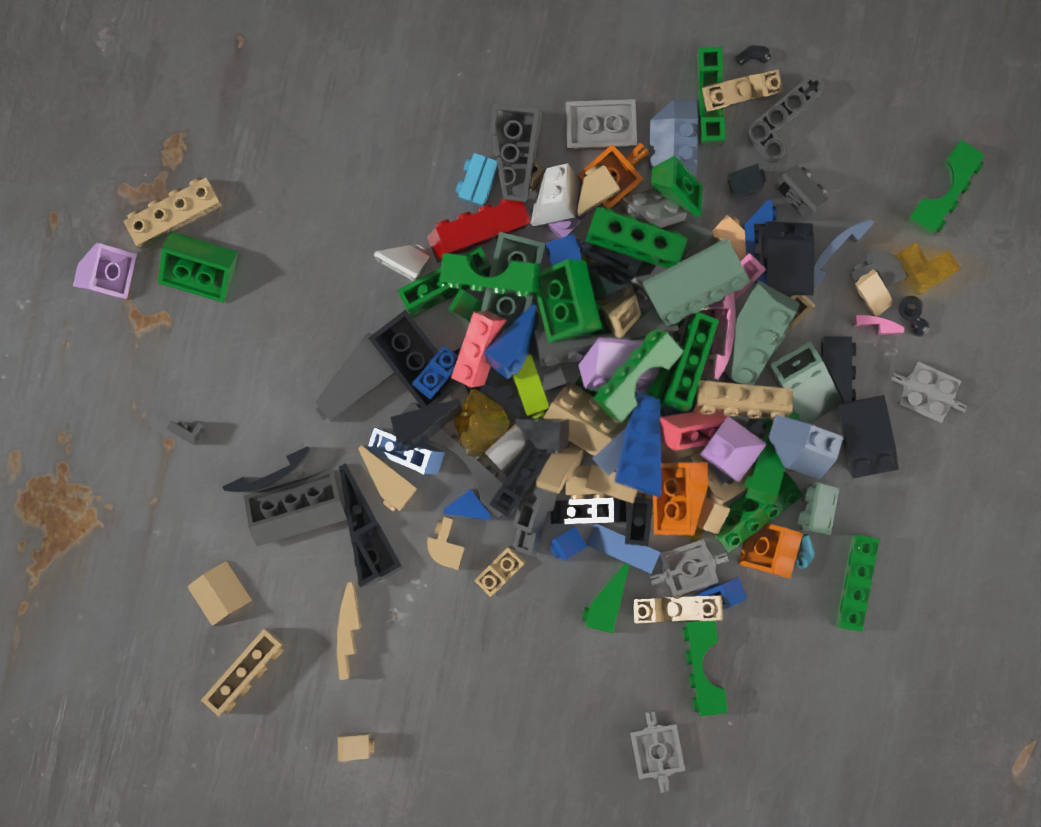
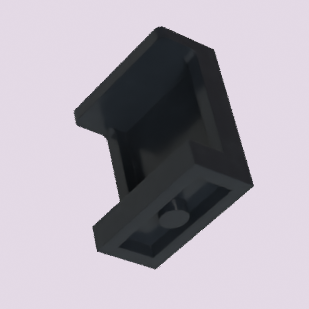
[582,226,643,281]

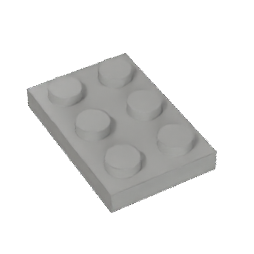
[565,99,637,149]

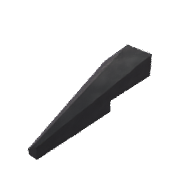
[339,463,404,588]

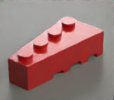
[427,199,531,263]

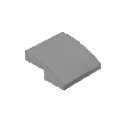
[485,424,531,478]

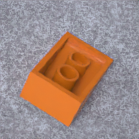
[653,462,708,535]

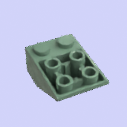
[767,341,843,424]
[797,483,839,535]

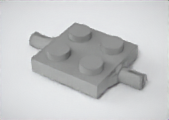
[620,188,687,228]
[891,361,968,423]
[650,539,729,599]
[630,711,685,792]

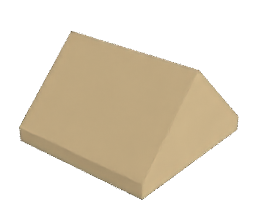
[187,561,252,626]

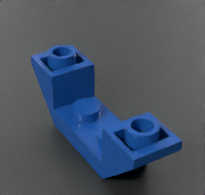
[743,200,777,284]

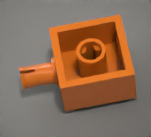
[577,143,650,210]

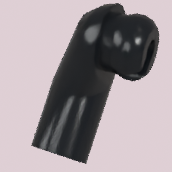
[735,45,771,66]

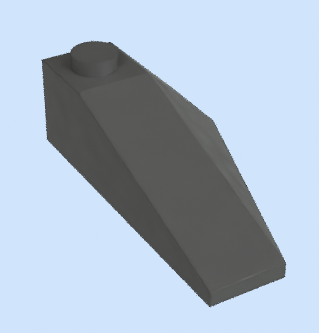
[490,104,543,202]

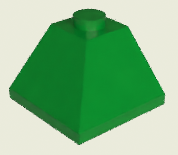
[651,155,703,217]

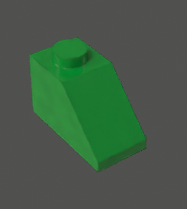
[449,289,483,324]

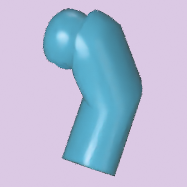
[795,534,815,569]

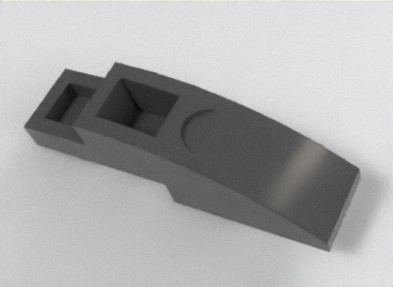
[513,469,557,556]

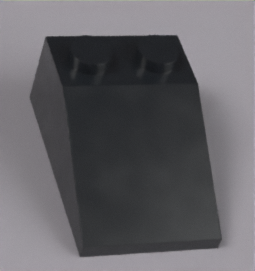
[762,221,814,296]
[838,395,899,479]

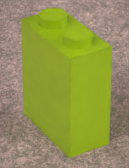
[512,354,549,418]

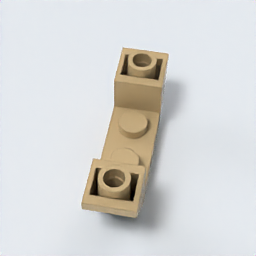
[702,69,783,111]
[633,595,723,623]

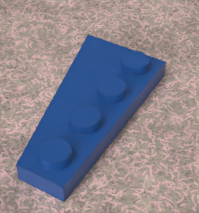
[614,392,661,497]

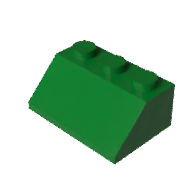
[157,232,238,303]
[536,259,602,343]

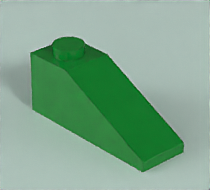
[582,563,630,633]

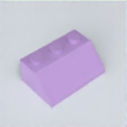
[579,338,659,393]

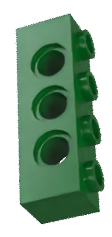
[585,207,687,269]
[397,247,491,318]
[661,312,719,412]
[713,471,803,553]
[836,534,880,632]

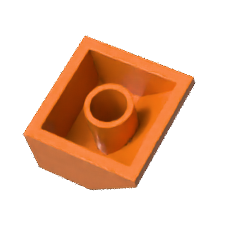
[738,523,803,579]

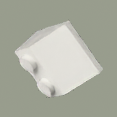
[531,163,580,226]

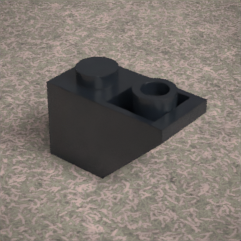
[727,164,766,200]

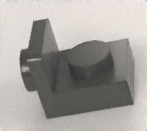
[167,420,206,445]

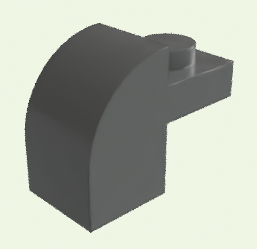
[850,251,908,288]

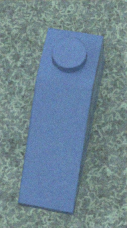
[367,427,445,474]

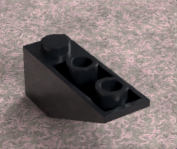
[821,336,856,403]

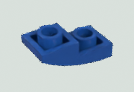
[412,345,458,399]

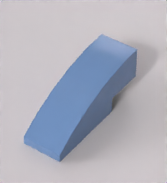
[586,523,661,574]

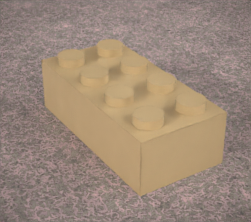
[544,382,629,470]

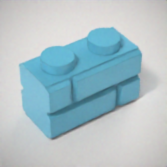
[456,153,499,207]

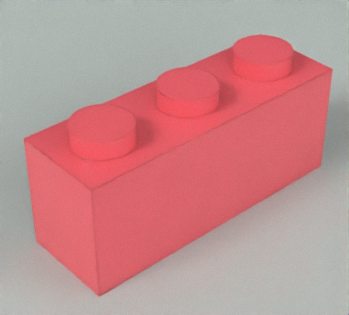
[451,311,507,387]
[660,412,727,450]

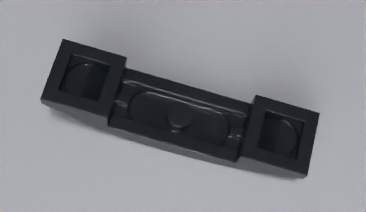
[489,442,551,518]
[222,446,311,492]

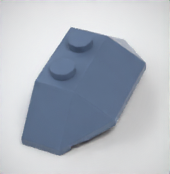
[649,99,698,177]
[769,415,843,480]

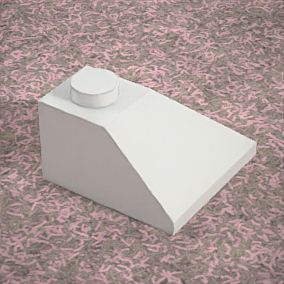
[374,245,431,281]

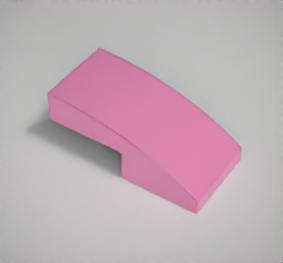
[853,315,904,335]

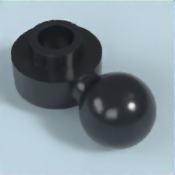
[898,296,930,337]

